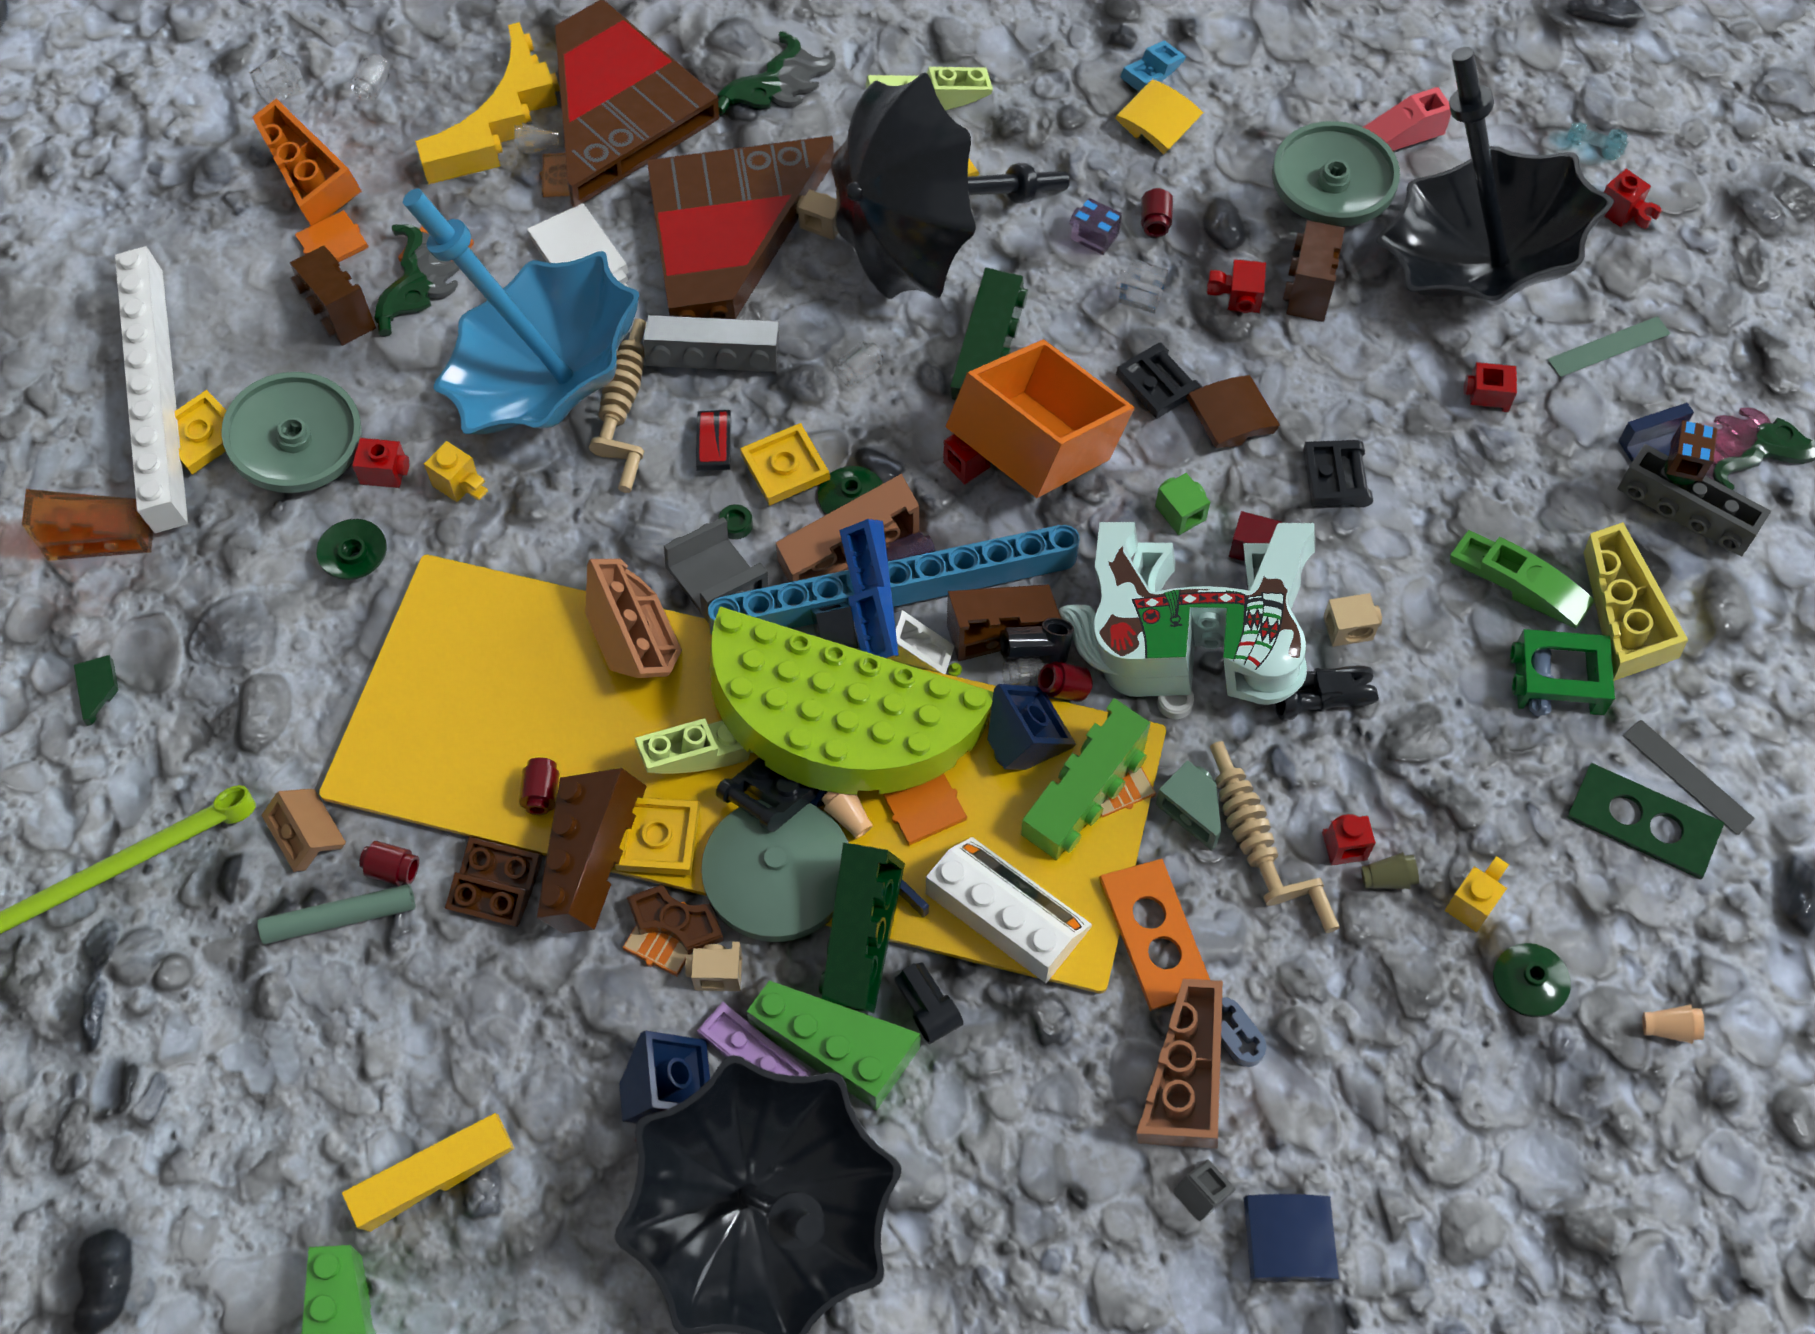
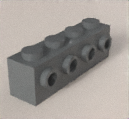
[643,315,779,372]
[1617,444,1771,557]

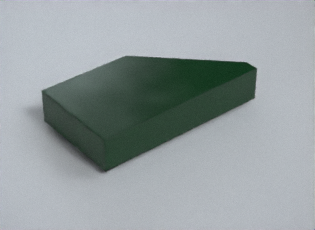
[74,655,119,726]

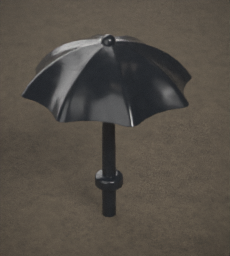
[1376,47,1614,305]
[831,73,1070,299]
[615,1055,902,1334]

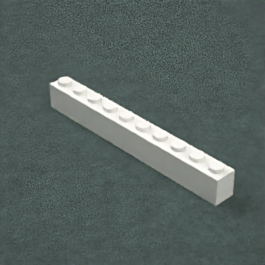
[115,246,188,533]

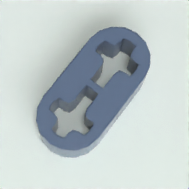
[1221,997,1267,1067]

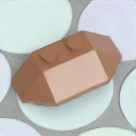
[585,559,682,678]

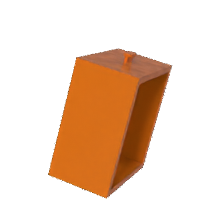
[945,339,1135,498]

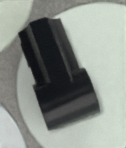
[999,618,1074,664]
[894,962,964,1044]

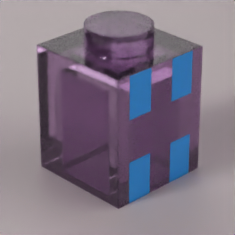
[1070,198,1122,255]

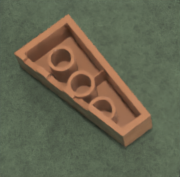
[776,474,919,582]

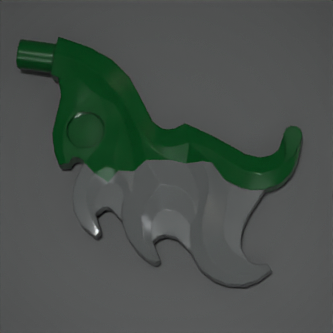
[717,31,836,115]
[374,224,460,337]

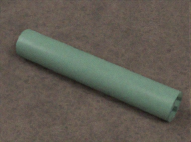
[258,884,416,945]

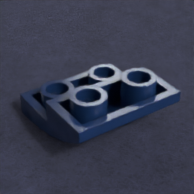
[1243,1194,1339,1282]

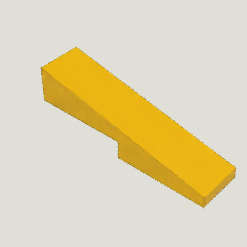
[341,1113,515,1232]

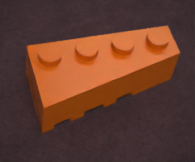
[252,98,362,226]

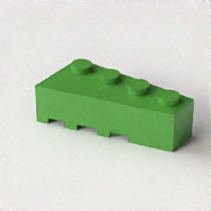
[1021,698,1151,860]
[746,980,920,1111]
[302,1245,376,1334]

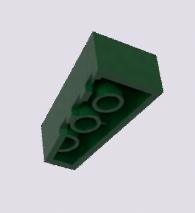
[950,267,1028,400]
[819,842,905,1014]

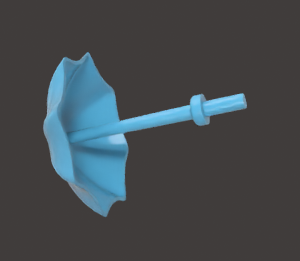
[403,188,639,435]

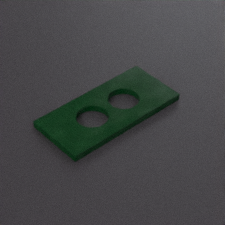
[1567,762,1725,879]

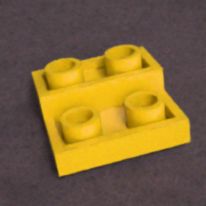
[1115,79,1204,155]

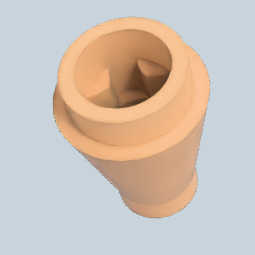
[821,792,873,839]
[1642,1004,1704,1044]

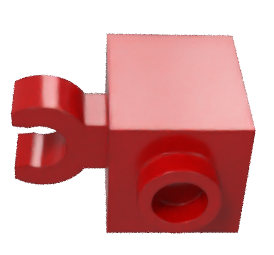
[1603,169,1662,229]
[1206,259,1266,313]

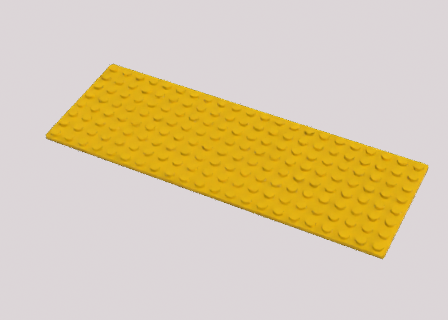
[319,555,1166,994]

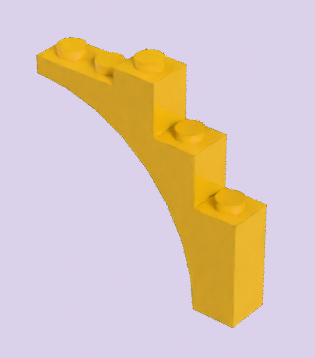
[415,22,560,185]

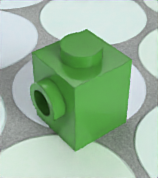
[1155,473,1210,536]

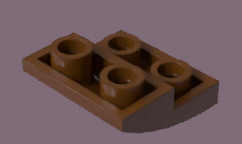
[1186,375,1280,448]
[445,837,543,927]

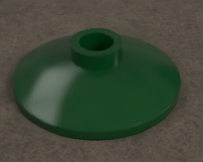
[818,466,883,515]
[316,519,387,580]
[1493,943,1571,1017]

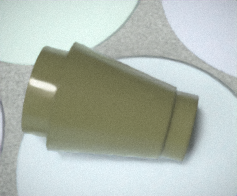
[1361,852,1419,889]

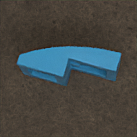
[1120,40,1186,92]

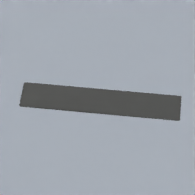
[1624,720,1755,835]

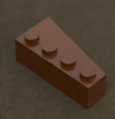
[537,768,647,934]

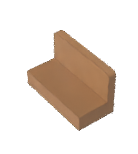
[261,789,346,872]

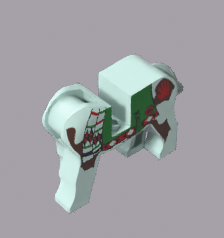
[1058,522,1315,705]

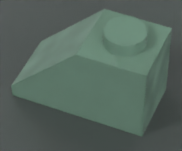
[1155,760,1221,851]

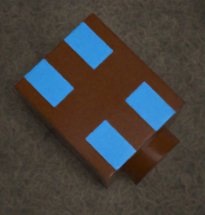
[1666,420,1718,482]

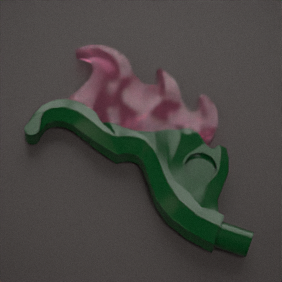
[1712,407,1815,490]

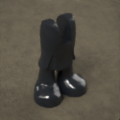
[1275,665,1379,721]

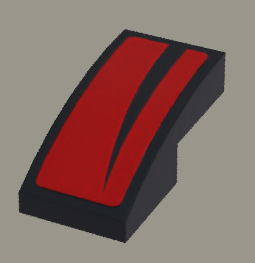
[696,410,732,471]

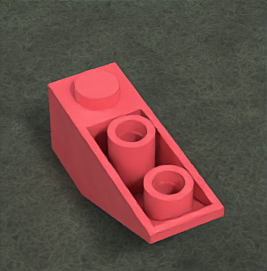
[1363,87,1451,151]

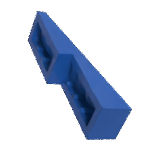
[839,519,899,659]

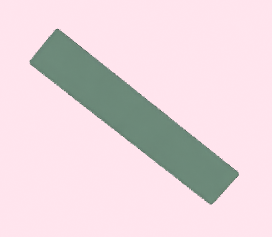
[1548,316,1671,377]

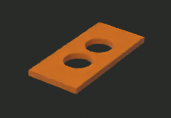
[1099,858,1210,1011]

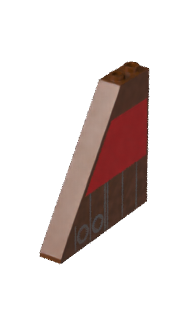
[555,0,719,207]
[647,136,834,319]

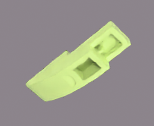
[865,67,993,110]
[635,718,753,774]

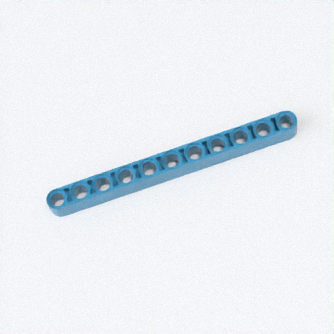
[708,525,1080,635]

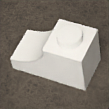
[890,610,955,674]

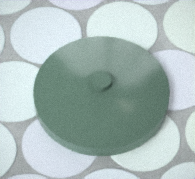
[1272,121,1400,226]
[222,372,362,493]
[702,799,848,942]

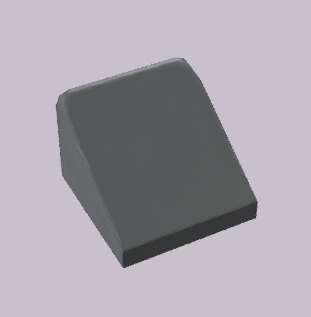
[1174,1159,1236,1221]

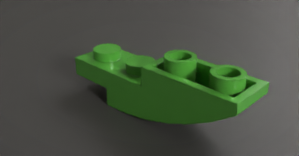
[1450,530,1594,629]

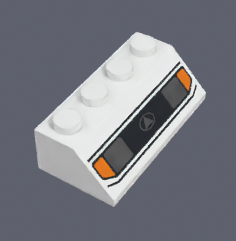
[926,837,1092,983]

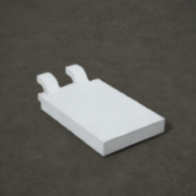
[527,203,629,287]

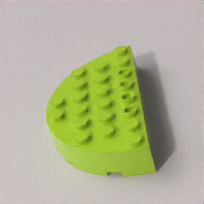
[709,606,993,795]

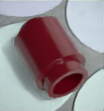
[1141,188,1173,237]
[1038,662,1093,702]
[519,757,560,815]
[359,841,419,886]

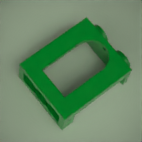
[1510,629,1615,715]

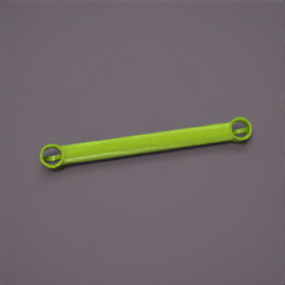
[0,785,256,934]

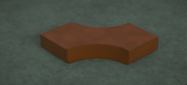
[627,884,724,954]

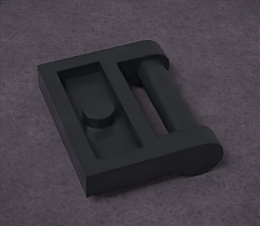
[1116,343,1203,419]
[1303,440,1373,508]
[716,757,816,832]

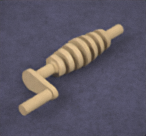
[589,318,647,493]
[1210,741,1340,933]

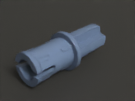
[1529,649,1554,717]

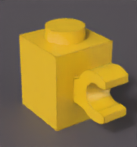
[424,441,488,502]
[1445,856,1509,932]

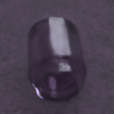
[886,531,936,561]

